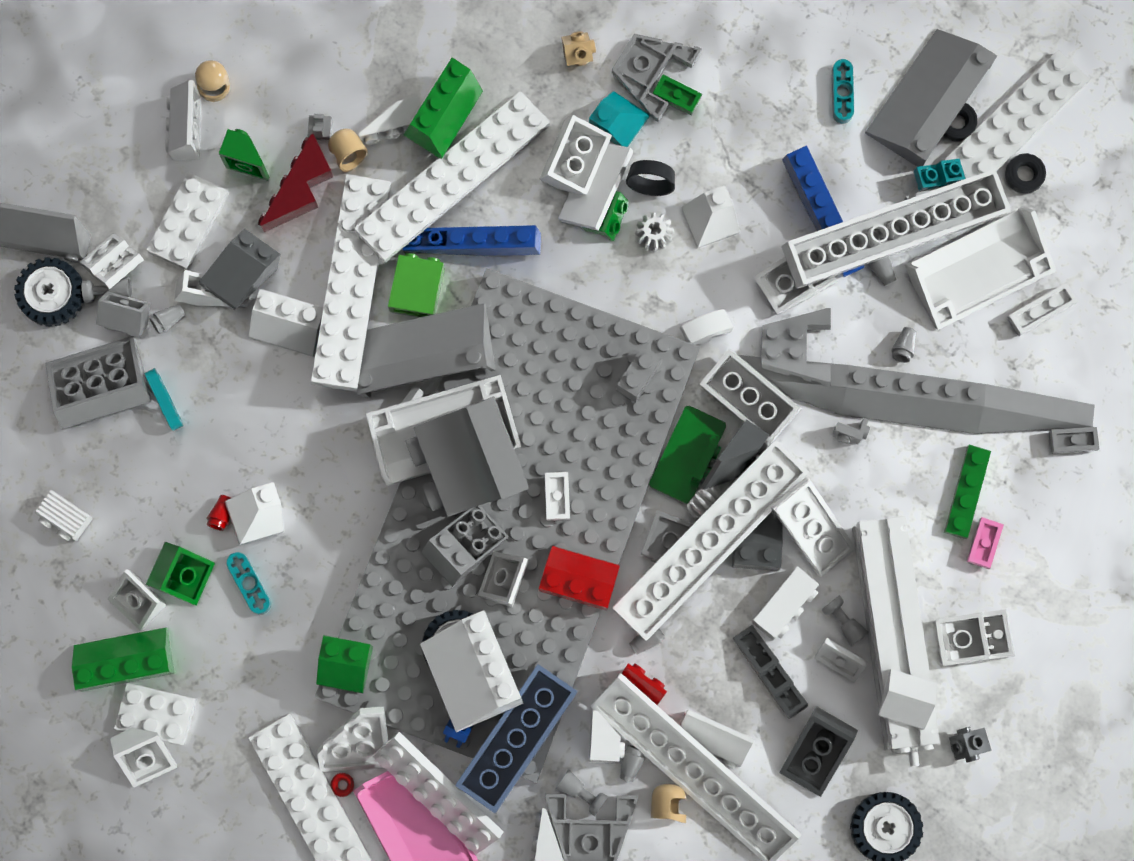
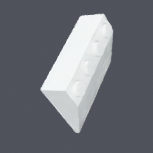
[420,610,524,732]

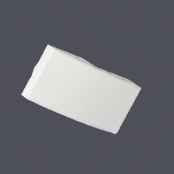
[680,309,734,345]

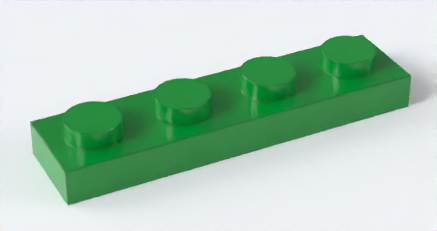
[944,444,991,539]

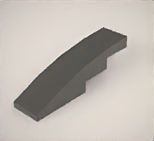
[733,625,808,719]

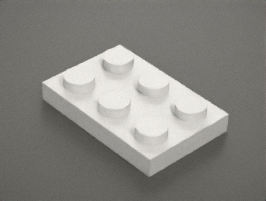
[114,683,197,746]

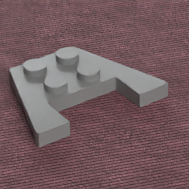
[612,34,702,122]
[761,308,831,387]
[545,794,638,861]

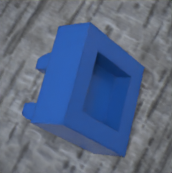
[443,719,474,748]

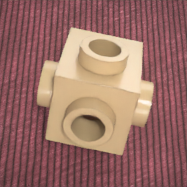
[561,31,596,66]

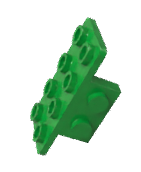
[649,406,726,504]

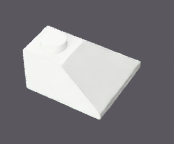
[682,185,740,248]
[225,482,284,545]
[110,728,177,787]

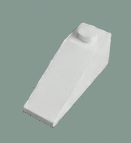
[174,270,249,307]

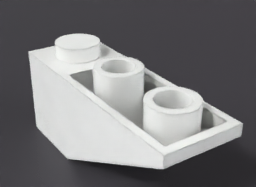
[359,96,421,145]
[531,808,564,861]

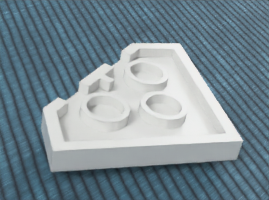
[317,706,389,772]

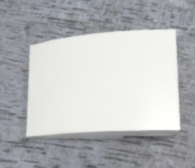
[754,257,837,315]
[935,609,1015,666]

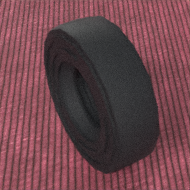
[943,103,977,141]
[1005,153,1046,194]

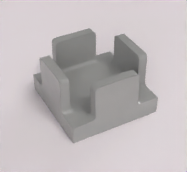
[641,510,693,563]

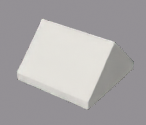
[478,551,528,607]
[108,569,166,631]
[878,669,937,730]

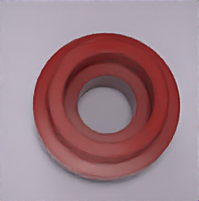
[330,773,355,797]

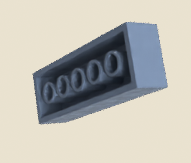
[455,664,578,814]

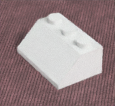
[165,80,201,160]
[540,115,612,195]
[249,289,323,357]
[589,710,625,763]
[680,710,755,769]

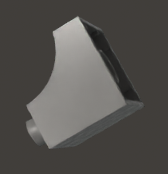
[405,396,529,517]

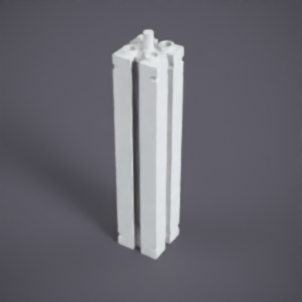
[852,516,940,767]

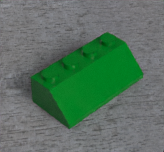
[403,57,483,159]
[72,627,175,692]

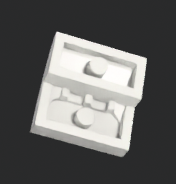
[80,233,144,289]

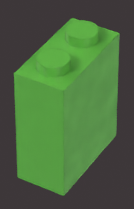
[388,253,445,318]

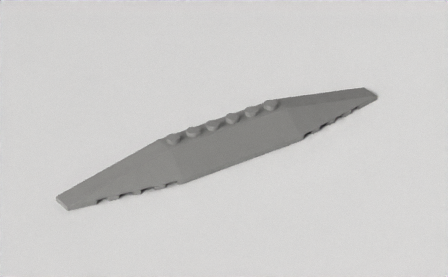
[738,355,1095,434]

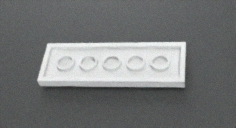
[373,732,504,855]

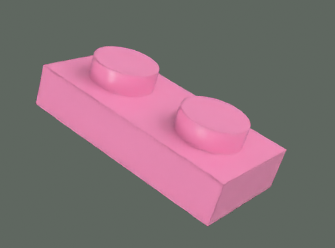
[966,517,1004,569]

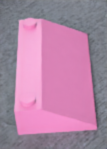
[353,771,478,861]

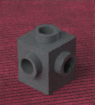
[949,727,992,763]

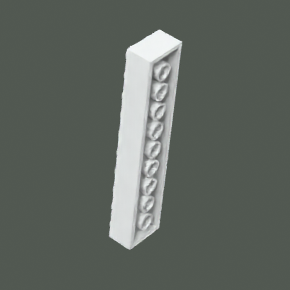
[781,169,1011,289]

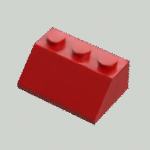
[539,546,620,611]

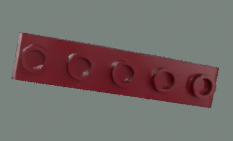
[258,134,333,232]

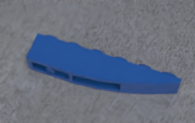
[782,145,865,277]
[403,225,541,256]

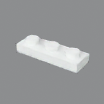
[1007,283,1079,336]

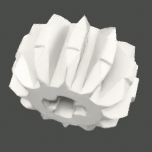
[635,212,674,251]
[686,486,723,519]

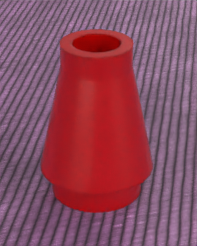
[206,495,231,531]

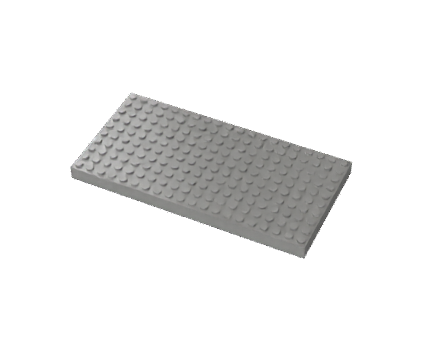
[315,268,700,783]

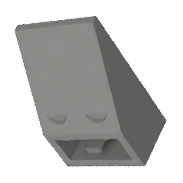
[421,505,509,587]

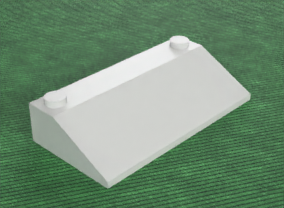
[905,207,1056,330]
[366,375,521,486]

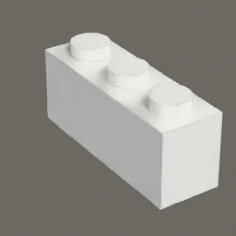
[751,566,819,640]

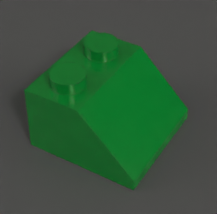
[219,129,270,181]
[146,542,215,606]
[316,635,373,693]

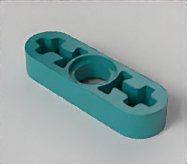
[832,59,854,124]
[144,368,184,431]
[227,552,271,615]

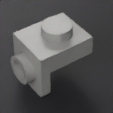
[832,418,870,444]

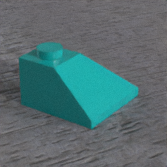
[589,91,650,147]

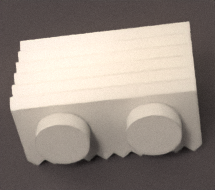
[35,490,93,541]

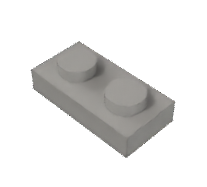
[1049,427,1100,454]

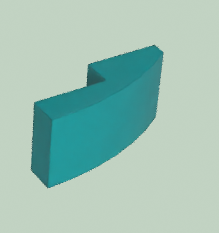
[913,158,966,191]

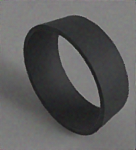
[626,160,675,196]

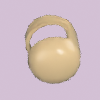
[195,60,230,102]
[328,129,368,172]
[651,784,686,823]

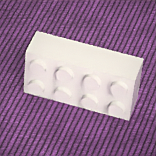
[700,349,802,444]

